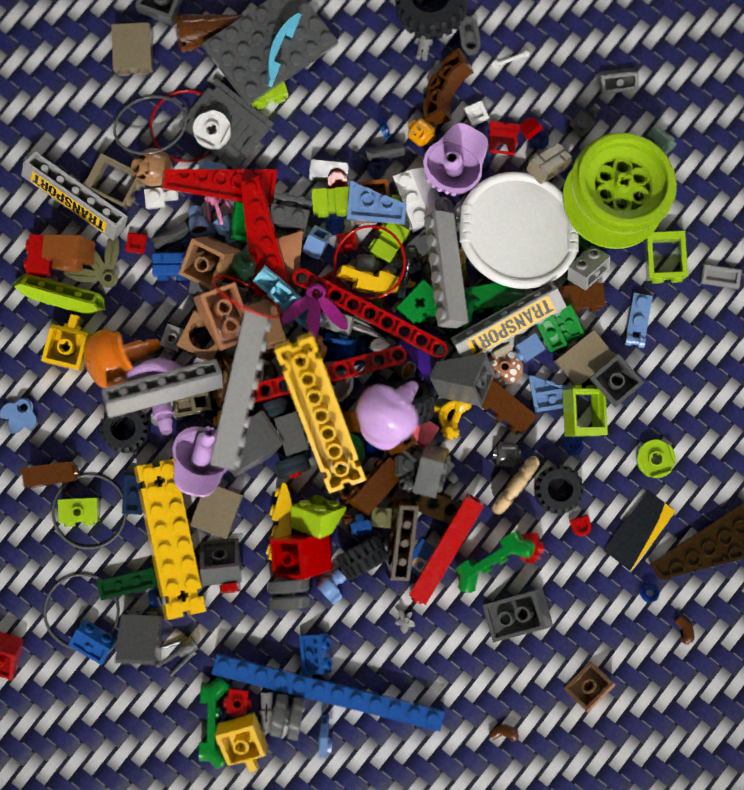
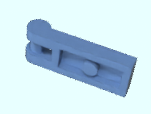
[624,293,653,348]

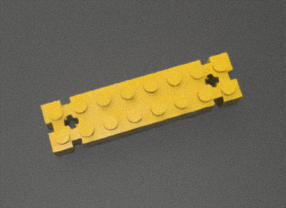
[274,331,366,493]
[134,459,206,620]

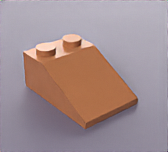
[193,282,245,351]

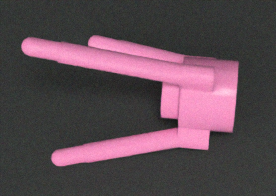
[204,197,233,225]

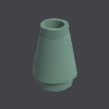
[649,126,677,154]

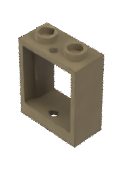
[84,153,143,210]

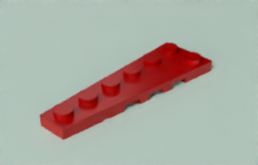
[161,169,277,207]
[241,176,291,298]

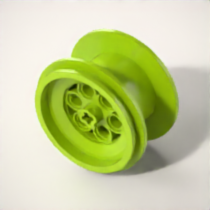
[562,133,677,249]

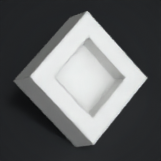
[464,101,489,127]

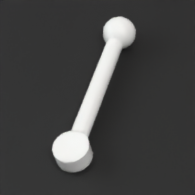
[492,50,529,69]

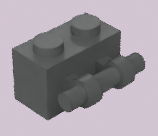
[270,192,312,233]

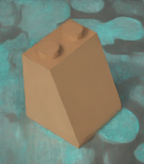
[179,235,243,290]
[244,298,287,360]

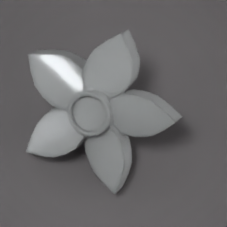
[395,610,415,633]

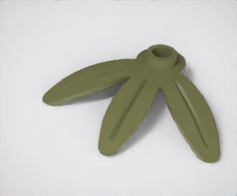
[64,236,119,288]

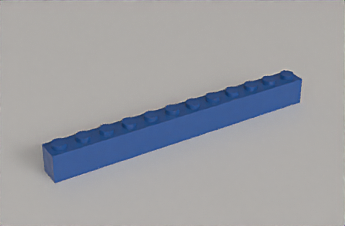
[212,653,445,732]

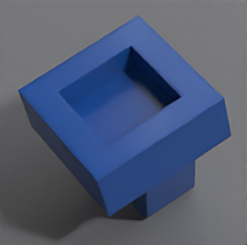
[350,513,372,537]

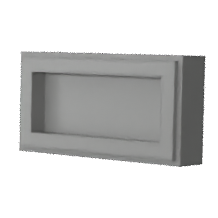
[700,264,742,289]

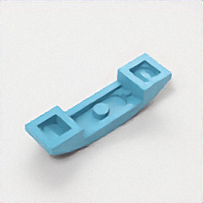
[266,13,302,88]

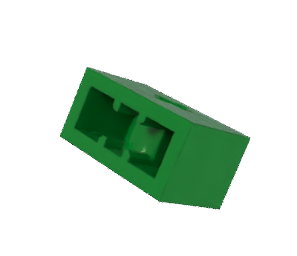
[397,280,436,326]

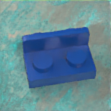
[320,331,357,361]
[68,620,117,665]
[299,633,332,675]

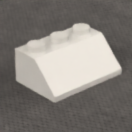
[392,168,440,233]

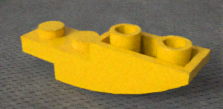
[336,265,416,295]
[266,483,292,561]

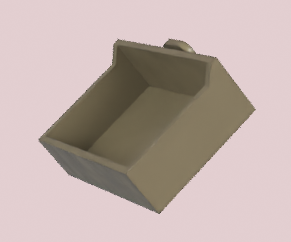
[553,330,615,385]

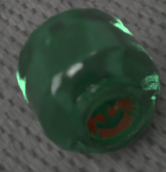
[230,252,257,281]

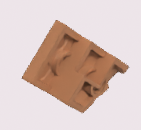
[278,230,303,290]

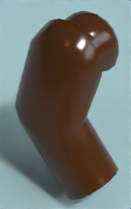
[674,615,695,645]
[489,724,519,741]

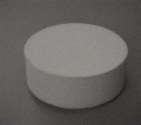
[435,197,453,213]

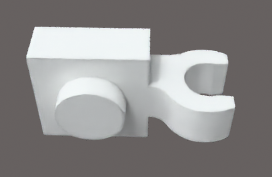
[144,187,179,210]

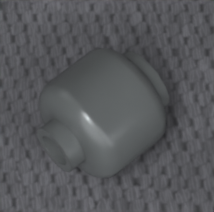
[352,254,379,276]
[492,442,521,468]

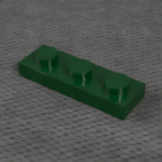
[97,567,158,601]

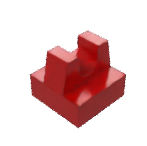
[336,232,358,254]

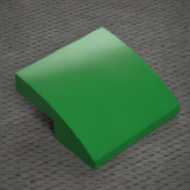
[536,301,586,352]

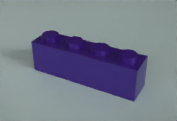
[383,310,441,383]

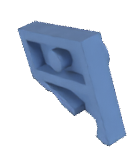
[528,376,570,413]
[319,715,332,758]

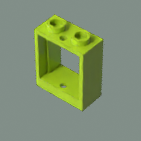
[644,231,688,284]
[562,385,608,436]

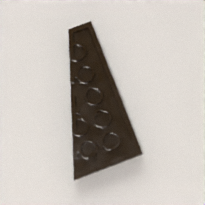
[649,502,744,581]

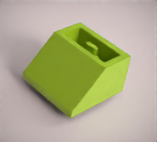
[290,495,346,539]

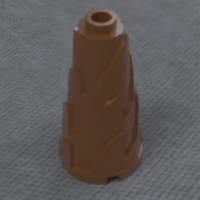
[174,14,244,53]

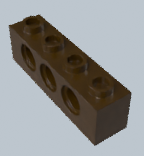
[392,479,462,525]
[385,499,419,581]

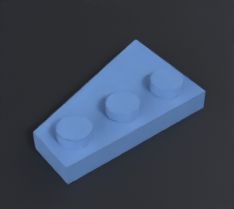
[347,180,406,225]

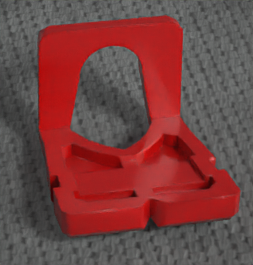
[489,121,520,157]

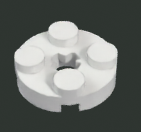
[193,110,232,149]

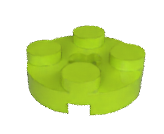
[636,440,676,478]

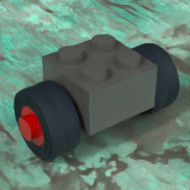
[255,397,311,479]

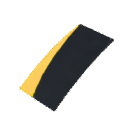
[604,491,675,571]

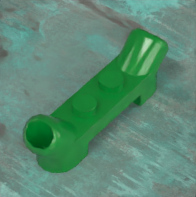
[455,530,535,593]
[199,676,230,768]

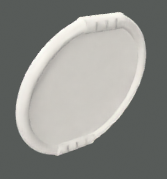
[460,172,579,289]

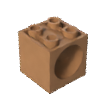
[177,311,223,362]

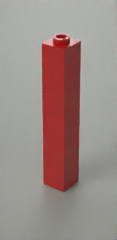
[409,493,484,605]

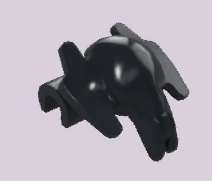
[393,258,422,298]

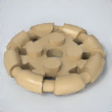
[492,456,539,514]

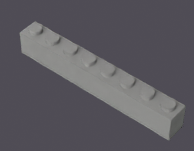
[210,310,272,471]

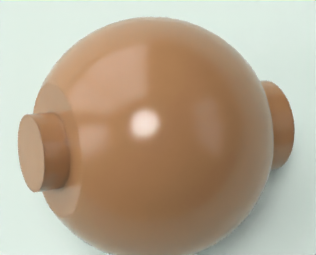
[131,148,173,187]

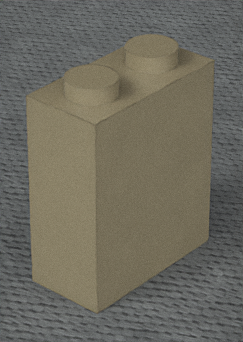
[111,22,153,76]
[190,483,244,539]

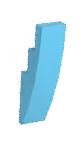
[252,265,324,330]

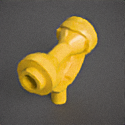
[434,400,472,441]

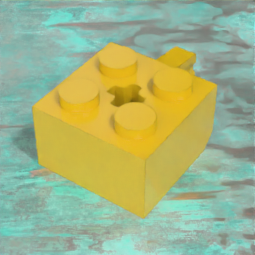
[41,314,91,372]
[215,713,268,772]

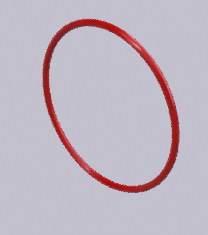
[150,90,212,163]
[333,225,406,301]
[211,275,281,318]

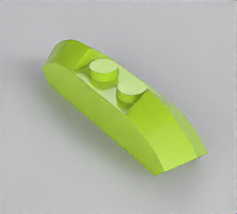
[13,273,106,314]

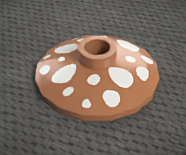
[488,350,523,386]

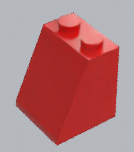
[270,533,333,580]

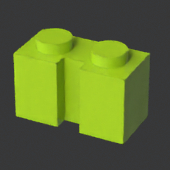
[312,186,350,218]
[369,223,410,266]

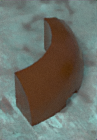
[423,48,474,124]

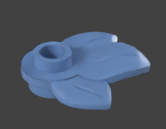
[0,398,37,434]

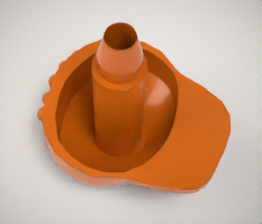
[84,328,161,388]

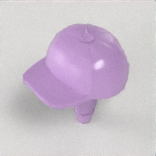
[423,123,488,196]
[126,358,183,435]
[356,381,418,450]
[172,426,228,497]

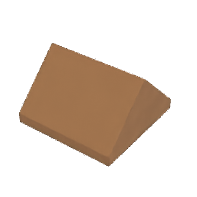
[563,661,615,713]

